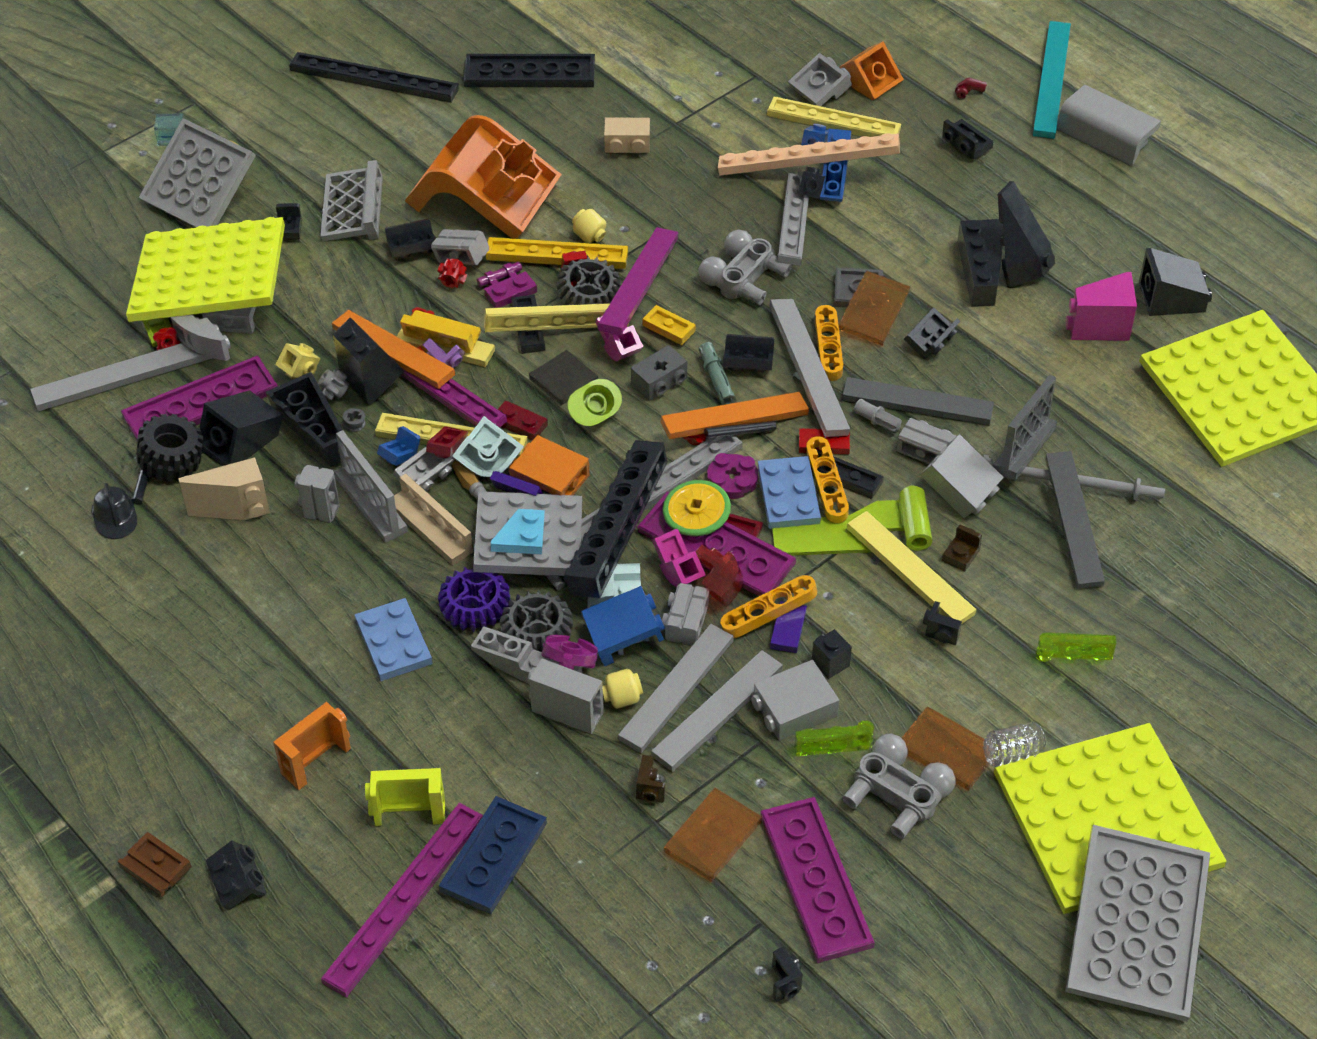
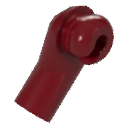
[955,77,987,99]

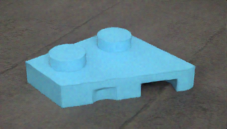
[490,509,545,554]

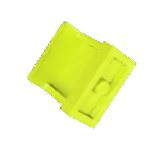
[365,768,445,826]

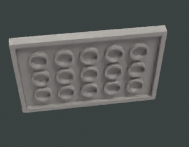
[1065,825,1210,1022]

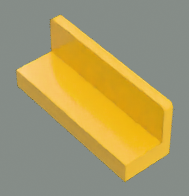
[400,310,481,354]

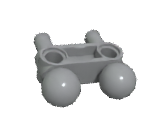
[698,229,792,305]
[843,733,956,839]

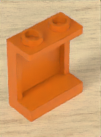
[509,435,590,496]
[273,702,351,790]

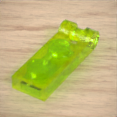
[1036,632,1116,662]
[794,720,874,756]

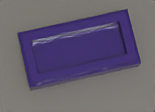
[490,471,543,496]
[770,601,807,653]

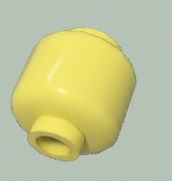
[572,209,606,243]
[603,669,643,709]

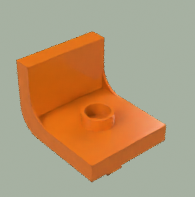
[405,115,562,239]

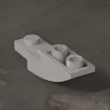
[171,314,231,361]
[471,627,582,684]

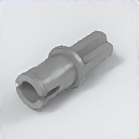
[854,399,902,432]

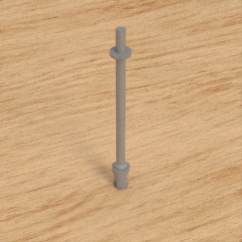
[983,454,1165,501]

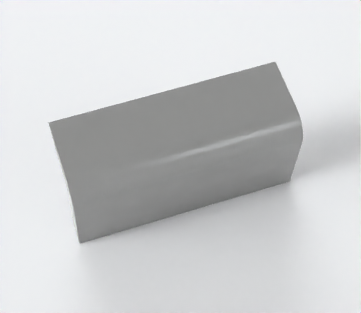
[1056,85,1161,166]

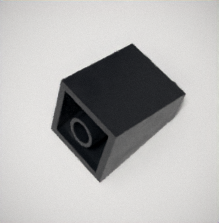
[1139,248,1212,316]
[333,317,404,406]
[199,390,283,466]

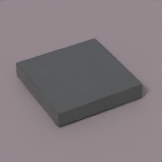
[834,268,883,309]

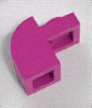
[595,317,643,361]
[652,528,706,587]

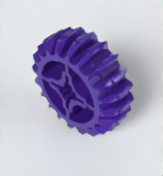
[438,566,511,633]

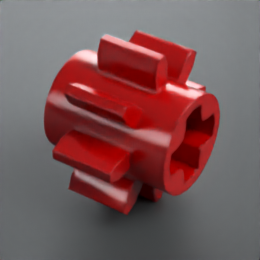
[437,258,467,288]

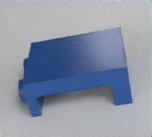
[582,586,665,666]

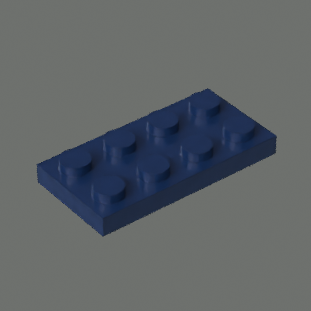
[439,796,547,914]

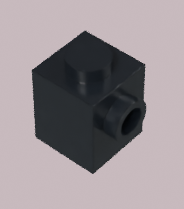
[812,629,852,679]

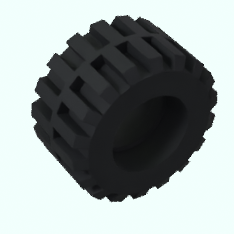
[136,414,203,481]

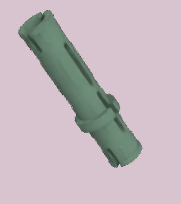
[698,342,736,405]

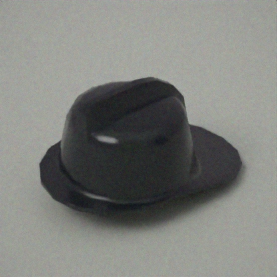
[92,483,137,539]

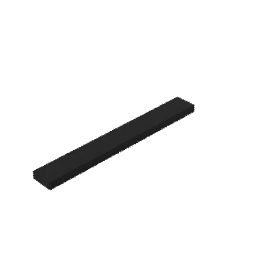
[289,52,459,103]

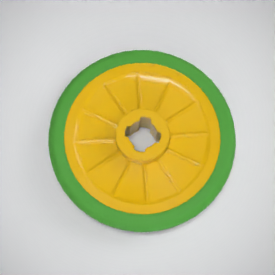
[663,480,731,536]

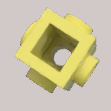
[275,343,321,379]

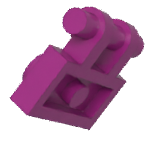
[476,262,537,308]

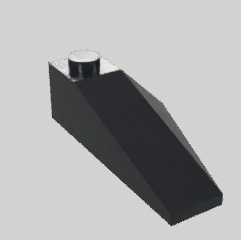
[997,181,1056,287]

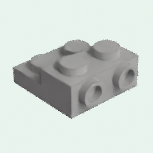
[788,53,852,106]

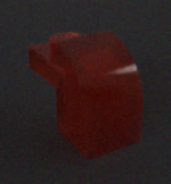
[696,545,743,607]

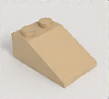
[178,458,270,520]

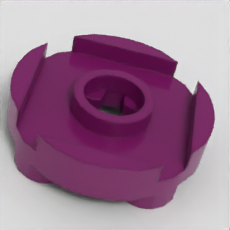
[707,453,758,499]
[541,635,598,670]

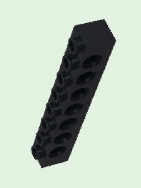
[564,440,668,598]

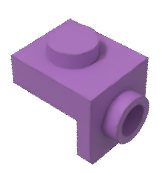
[423,338,465,368]

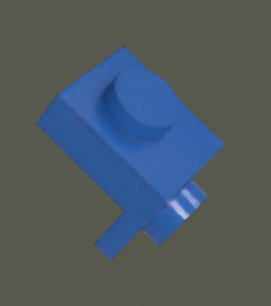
[801,124,829,146]
[377,426,420,466]

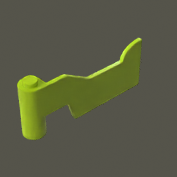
[772,486,933,556]

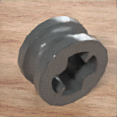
[343,408,366,432]

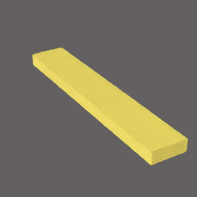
[767,97,901,137]
[484,304,629,332]
[375,413,527,459]
[847,511,976,624]

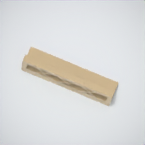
[394,474,473,566]

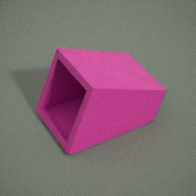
[1066,272,1137,341]

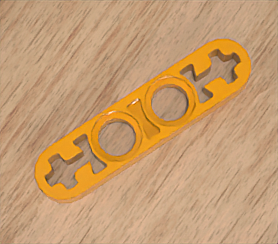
[815,305,843,381]
[807,437,849,523]
[720,575,817,638]

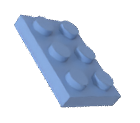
[758,456,821,529]
[355,598,433,681]

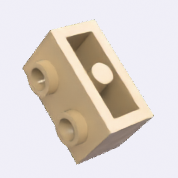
[604,118,650,153]

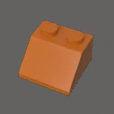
[839,41,904,100]

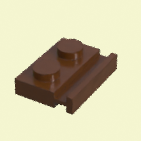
[118,832,192,897]

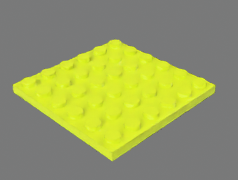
[126,217,285,322]
[1139,310,1317,467]
[994,723,1227,914]

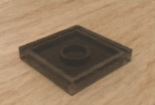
[529,350,598,406]

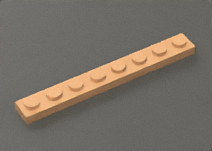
[718,133,900,176]

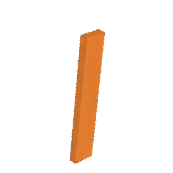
[332,310,455,389]
[660,392,809,440]

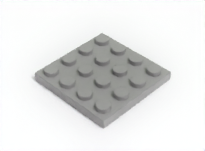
[139,118,256,227]
[473,492,582,576]

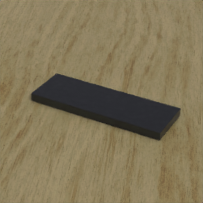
[464,54,595,87]

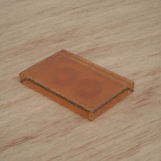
[839,271,911,346]
[902,706,999,791]
[664,788,762,882]

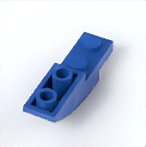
[820,129,851,202]

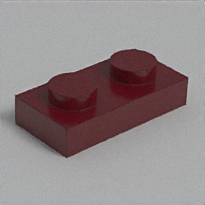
[497,400,548,440]
[426,426,468,458]

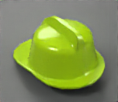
[568,379,622,426]

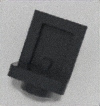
[797,166,825,198]
[276,203,302,240]
[923,601,962,645]
[772,946,803,1002]

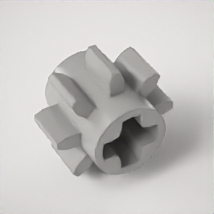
[318,368,349,400]

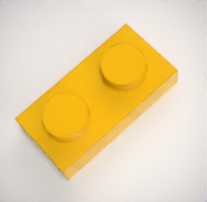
[642,305,696,345]

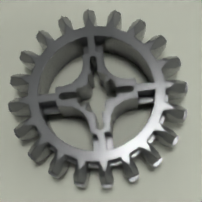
[556,255,621,305]
[500,590,573,652]

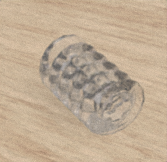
[983,722,1046,767]

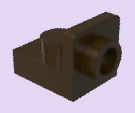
[942,524,982,572]
[636,755,666,803]

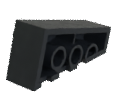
[957,219,1004,307]
[266,372,343,467]

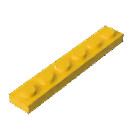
[486,237,628,269]

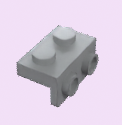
[393,447,455,491]

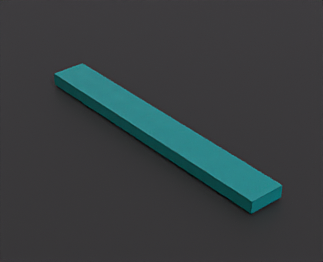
[1033,21,1071,139]

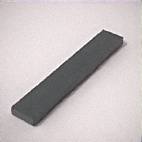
[842,377,994,426]
[1045,451,1105,589]

